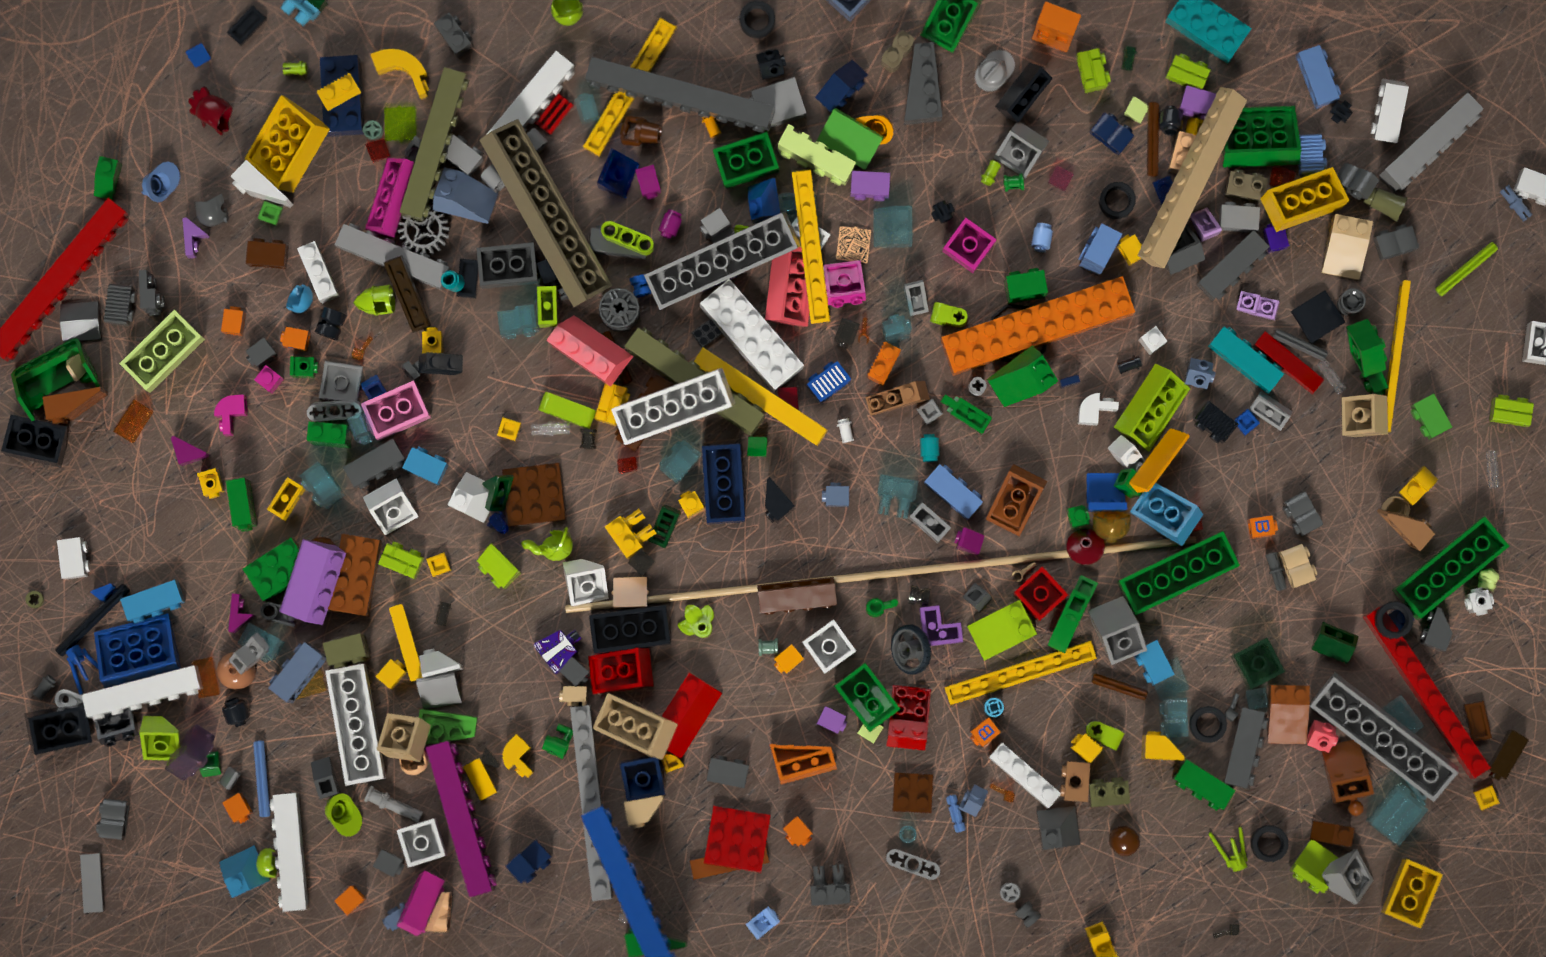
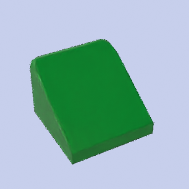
[747,437,768,457]
[199,751,221,777]

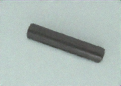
[1273,329,1328,361]

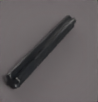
[55,584,130,656]

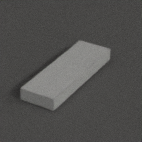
[80,853,104,913]

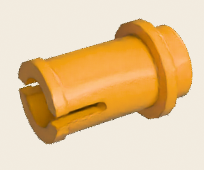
[701,116,721,138]

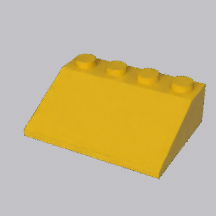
[244,95,330,193]

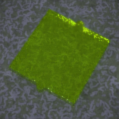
[384,105,417,142]

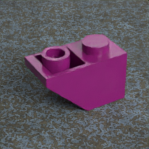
[954,527,985,555]

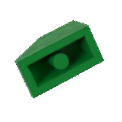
[94,156,122,201]

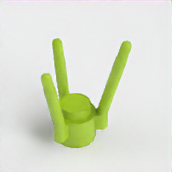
[1208,827,1248,872]

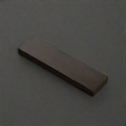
[383,255,431,333]

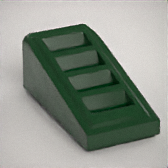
[648,504,682,549]

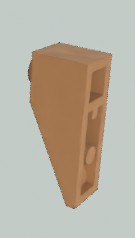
[1377,508,1435,551]

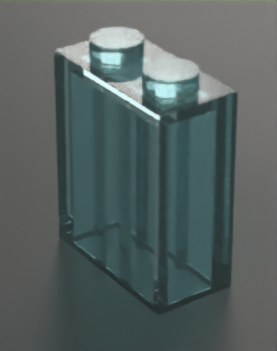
[1366,785,1428,846]

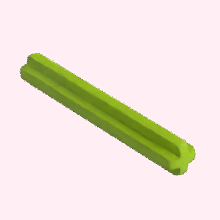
[1435,242,1498,296]

